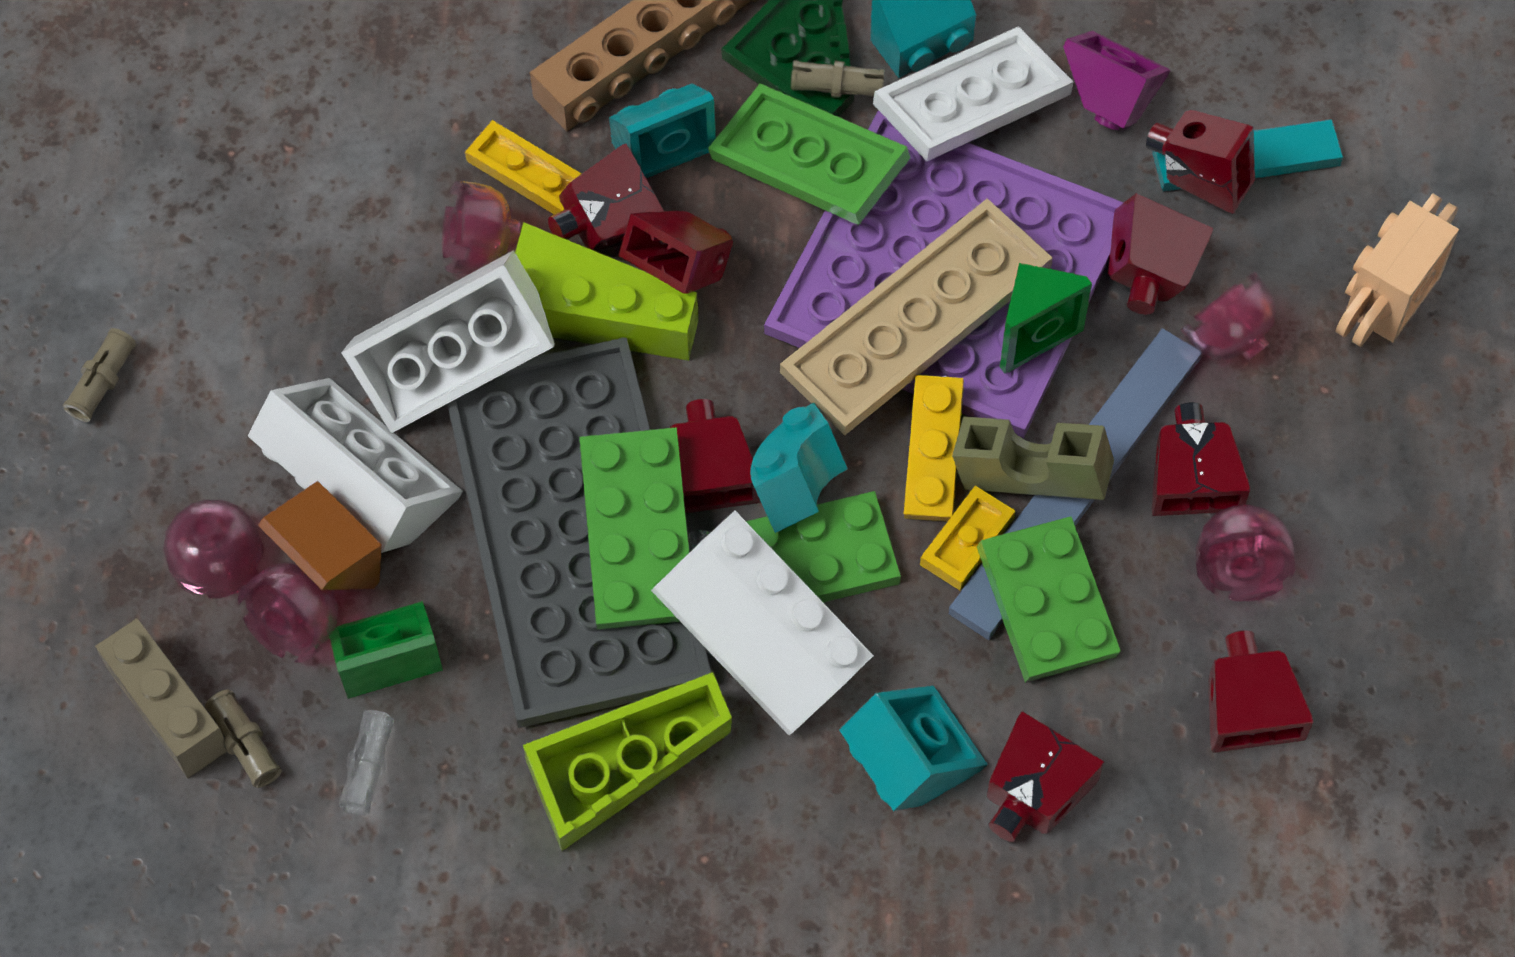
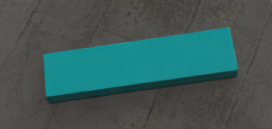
[1152,119,1343,192]

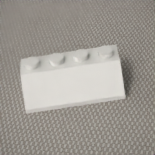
[341,250,555,433]
[248,378,463,553]
[651,511,873,735]

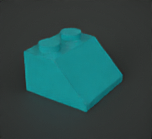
[870,0,976,78]
[609,83,716,178]
[839,685,988,811]

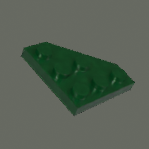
[721,0,854,117]

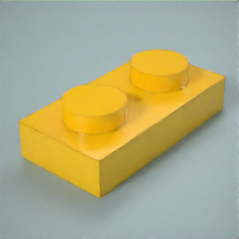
[920,486,1015,591]

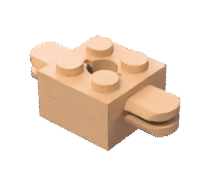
[1336,194,1459,347]

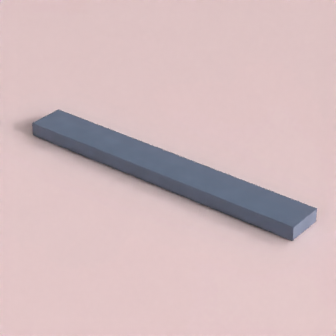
[948,328,1202,640]

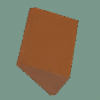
[258,481,382,590]

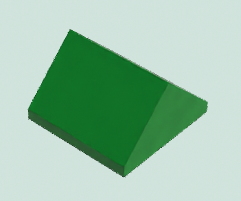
[1000,263,1092,374]
[328,601,443,699]

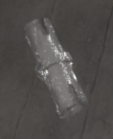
[338,710,394,815]

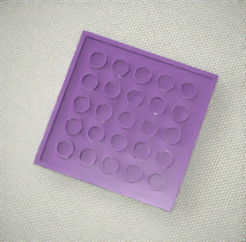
[764,110,1124,438]

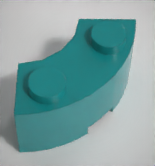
[750,403,848,533]

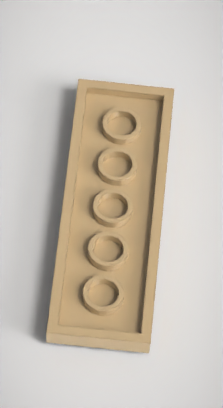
[780,198,1053,435]

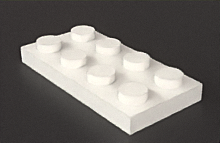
[873,27,1073,161]

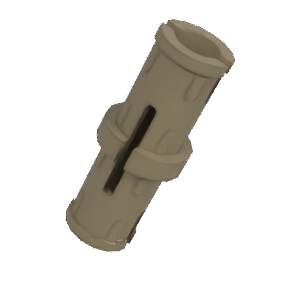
[791,60,885,98]
[63,328,137,422]
[205,689,282,788]

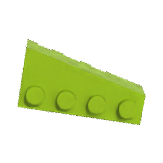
[515,222,698,361]
[523,672,732,852]

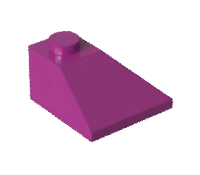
[1063,31,1170,130]

